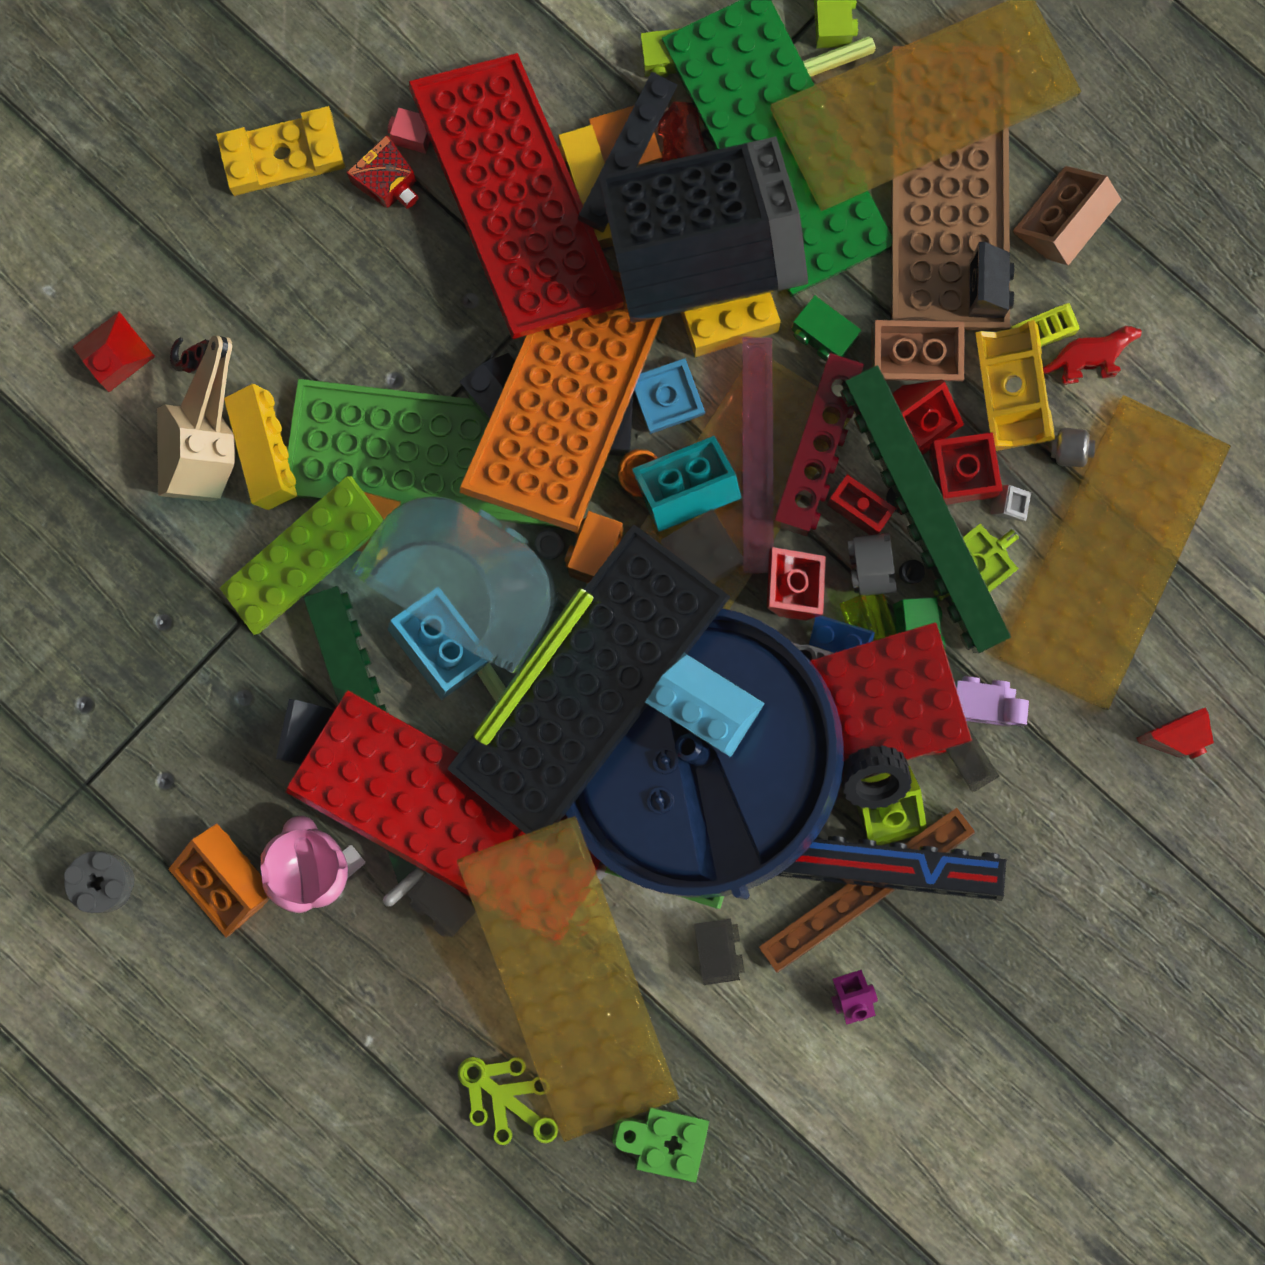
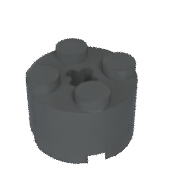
[848,533,897,596]
[64,851,135,913]

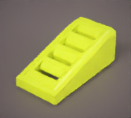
[1011,303,1080,347]

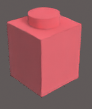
[388,108,430,154]

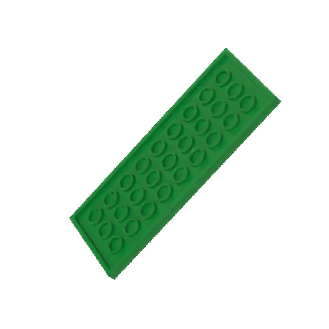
[661,0,892,297]

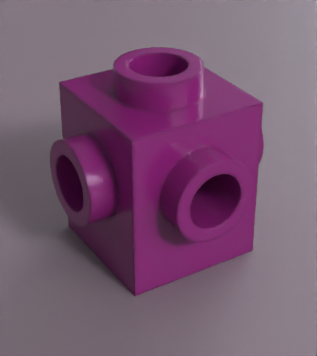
[831,970,878,1025]

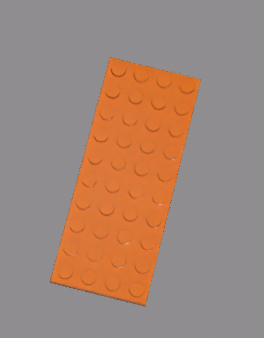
[460,269,664,533]

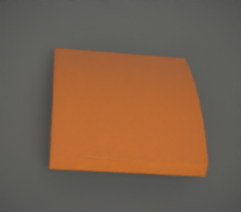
[589,105,662,166]

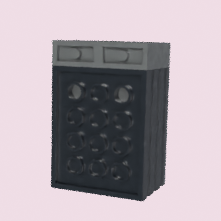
[599,136,808,324]

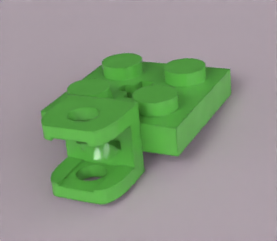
[611,1106,710,1183]

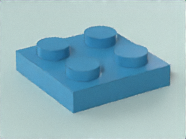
[634,358,705,434]

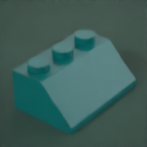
[632,436,741,532]

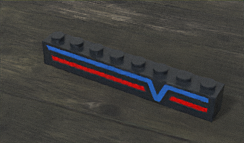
[777,836,1007,901]

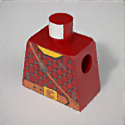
[347,135,419,209]

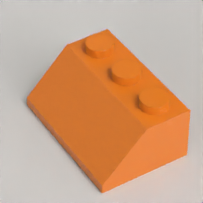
[168,824,269,938]

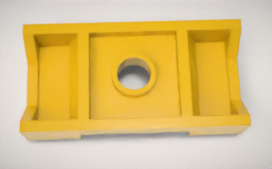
[216,106,346,196]
[975,320,1055,451]

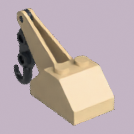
[157,335,235,502]

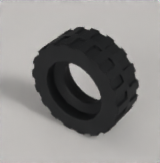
[841,745,912,809]

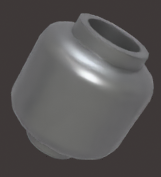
[1051,428,1095,467]

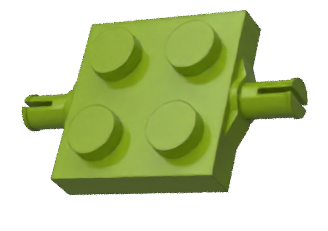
[933,523,1019,601]

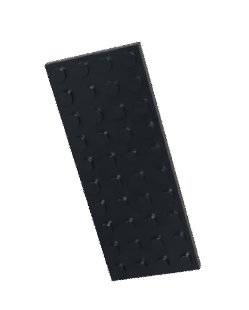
[447,524,731,845]

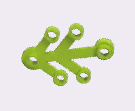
[458,1057,558,1145]

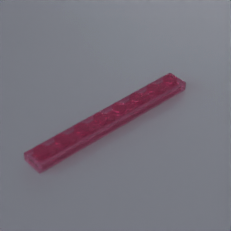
[742,337,774,574]

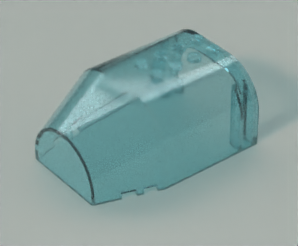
[351,497,558,673]

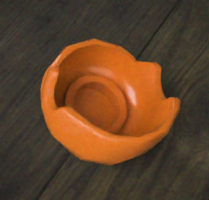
[618,449,658,497]

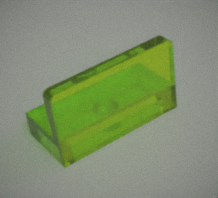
[839,594,896,641]

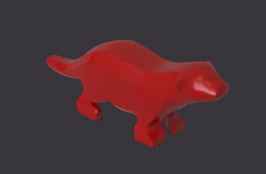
[1043,326,1142,385]

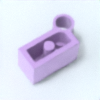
[955,676,1029,726]

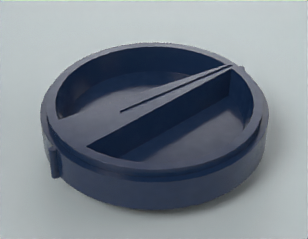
[566,608,844,900]

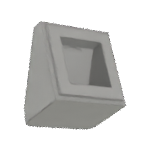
[990,485,1031,521]

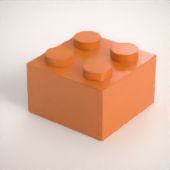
[564,511,623,583]

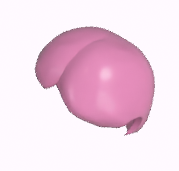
[261,816,348,913]

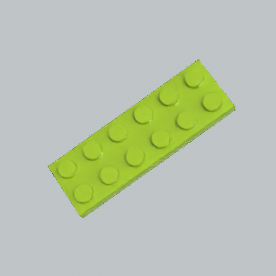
[220,476,387,635]

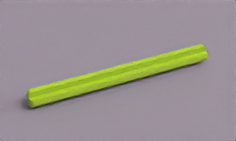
[473,588,593,745]

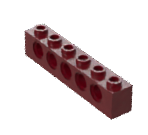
[773,353,864,537]

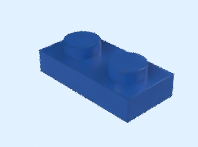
[809,616,875,653]

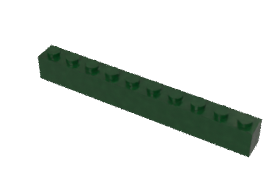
[840,365,1011,653]
[303,586,429,883]

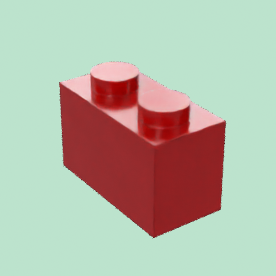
[827,474,897,535]

